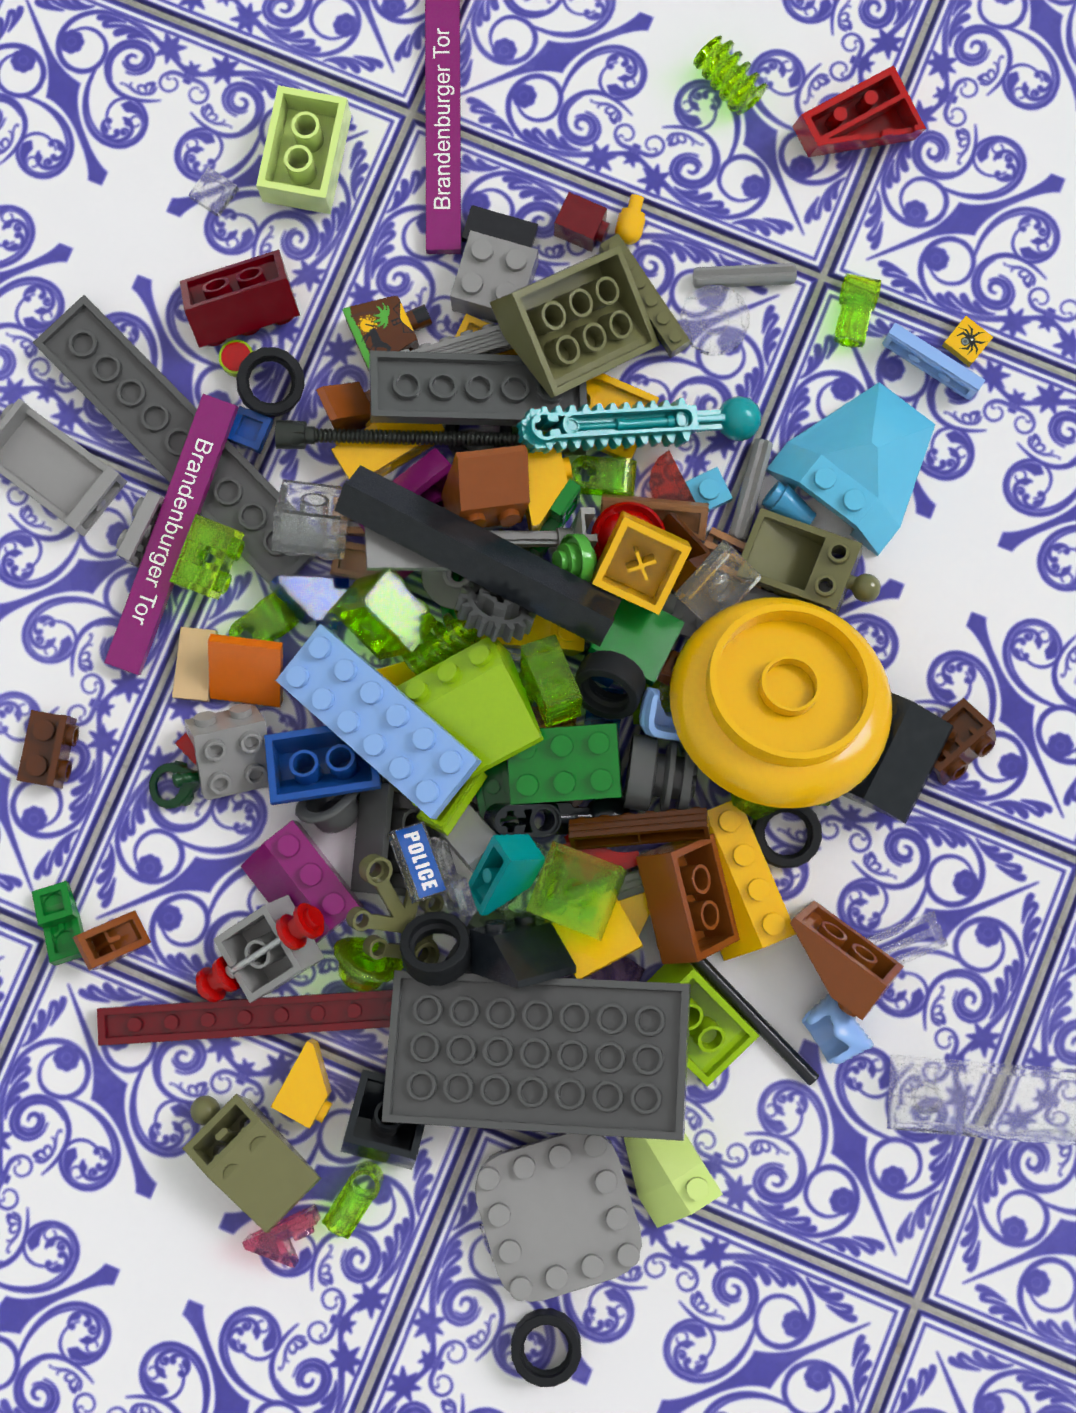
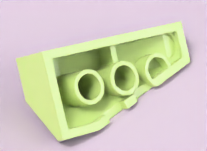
[623,1134,723,1228]

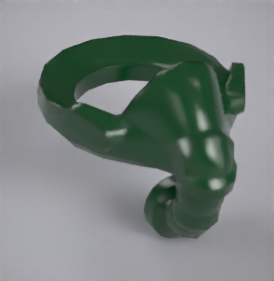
[149,761,200,809]

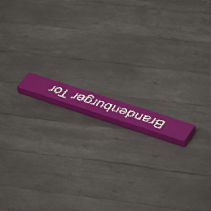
[425,0,461,254]
[104,394,239,675]

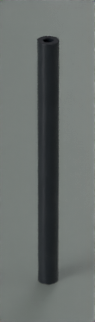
[691,958,819,1086]

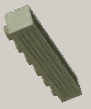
[599,234,690,358]

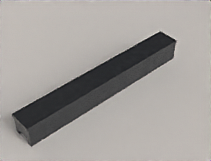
[334,465,622,647]

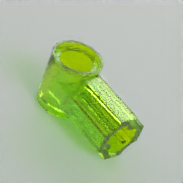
[833,273,881,348]
[322,1161,384,1239]

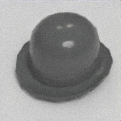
[295,792,359,833]

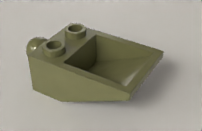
[734,508,881,615]
[182,1093,321,1233]

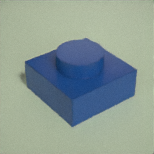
[227,406,274,454]

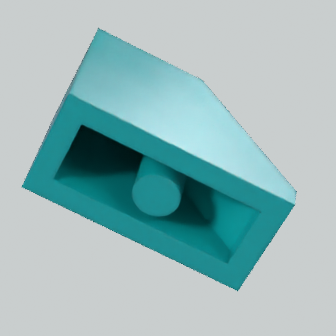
[464,834,546,916]

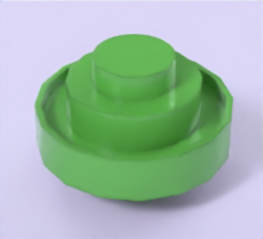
[552,533,597,583]

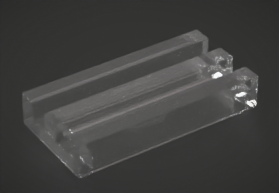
[866,911,948,964]

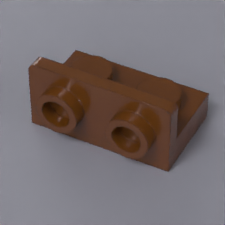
[933,698,996,785]
[16,710,79,789]

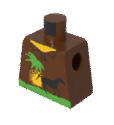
[342,296,432,374]

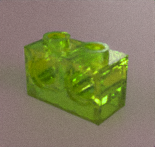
[520,635,582,728]

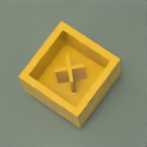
[591,511,692,615]

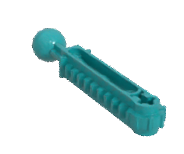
[516,396,762,454]

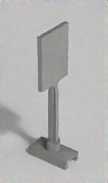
[364,507,598,571]

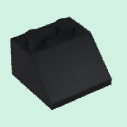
[470,912,576,989]
[340,1070,425,1170]

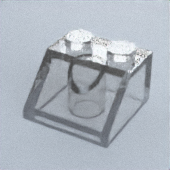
[272,479,350,560]

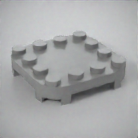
[475,1133,642,1302]

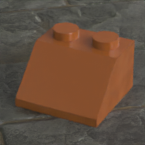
[441,445,530,528]

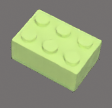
[256,85,351,214]

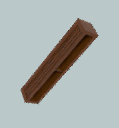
[568,807,710,851]

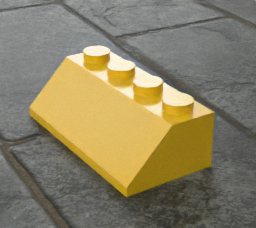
[707,797,796,961]

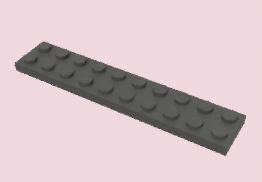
[33,295,329,593]

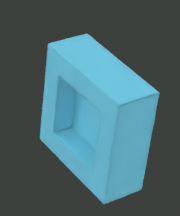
[684,467,733,512]

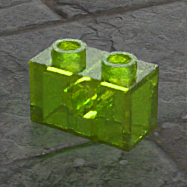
[169,514,245,600]

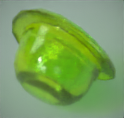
[333,937,403,992]

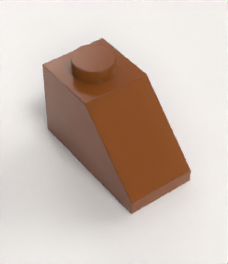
[316,382,370,431]

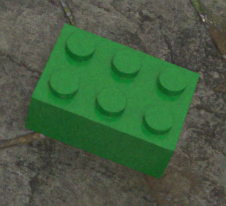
[508,722,623,804]

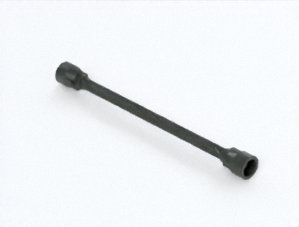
[275,420,586,455]

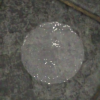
[680,285,750,356]

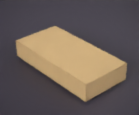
[172,627,218,702]

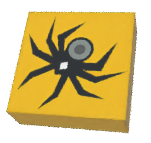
[942,316,993,367]

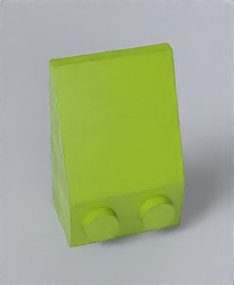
[647,963,759,1086]

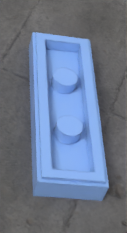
[882,323,985,400]

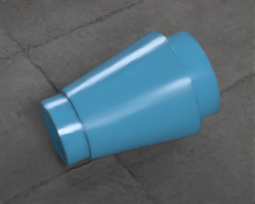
[762,481,817,525]

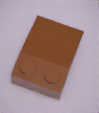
[790,900,904,1020]

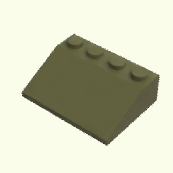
[490,245,660,398]

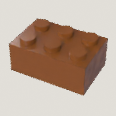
[636,834,740,964]

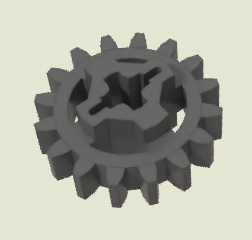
[455,581,536,643]

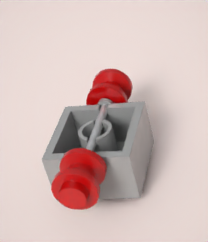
[195,895,325,1003]

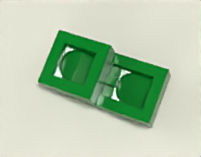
[32,881,84,966]

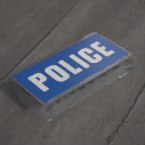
[387,821,449,904]

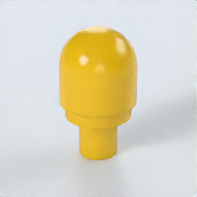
[615,194,646,245]

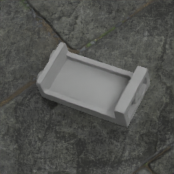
[0,399,127,537]

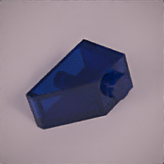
[270,575,349,632]

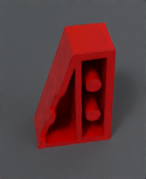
[792,65,926,157]

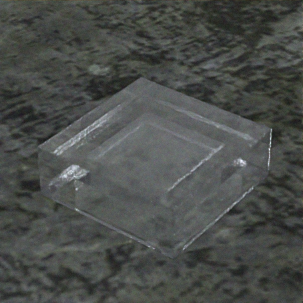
[189,167,239,217]

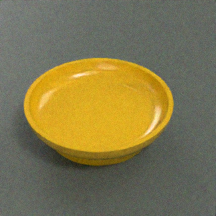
[669,597,892,808]

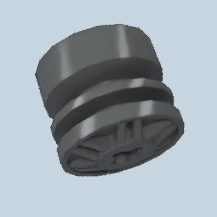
[623,733,698,812]

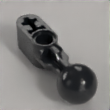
[484,797,630,838]

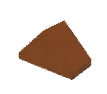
[73,910,151,971]

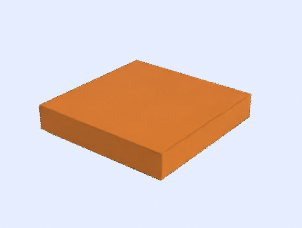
[208,634,283,707]

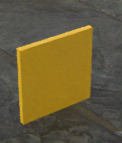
[544,883,643,979]

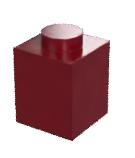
[554,192,610,252]

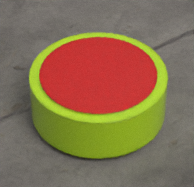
[219,340,253,377]

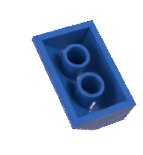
[264,726,382,805]

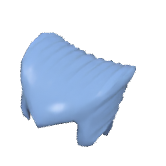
[802,994,874,1064]

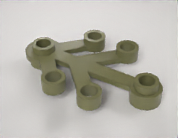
[346,854,444,963]

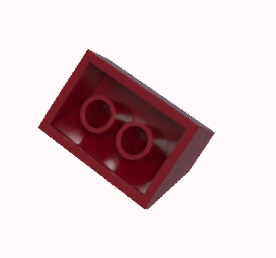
[180,249,300,348]

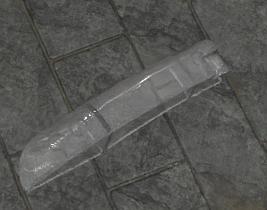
[887,1054,1076,1146]

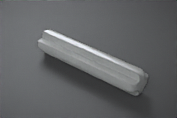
[693,263,797,288]
[729,438,773,541]

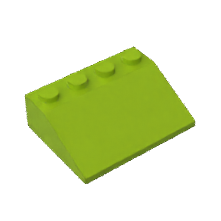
[396,637,544,808]

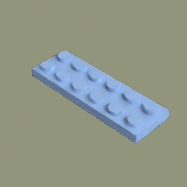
[275,624,482,820]

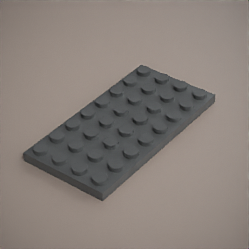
[382,970,691,1141]

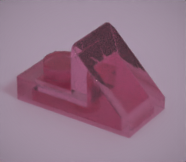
[242,1204,321,1268]

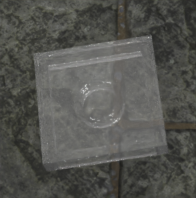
[674,540,762,622]

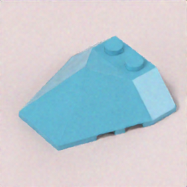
[766,382,936,556]

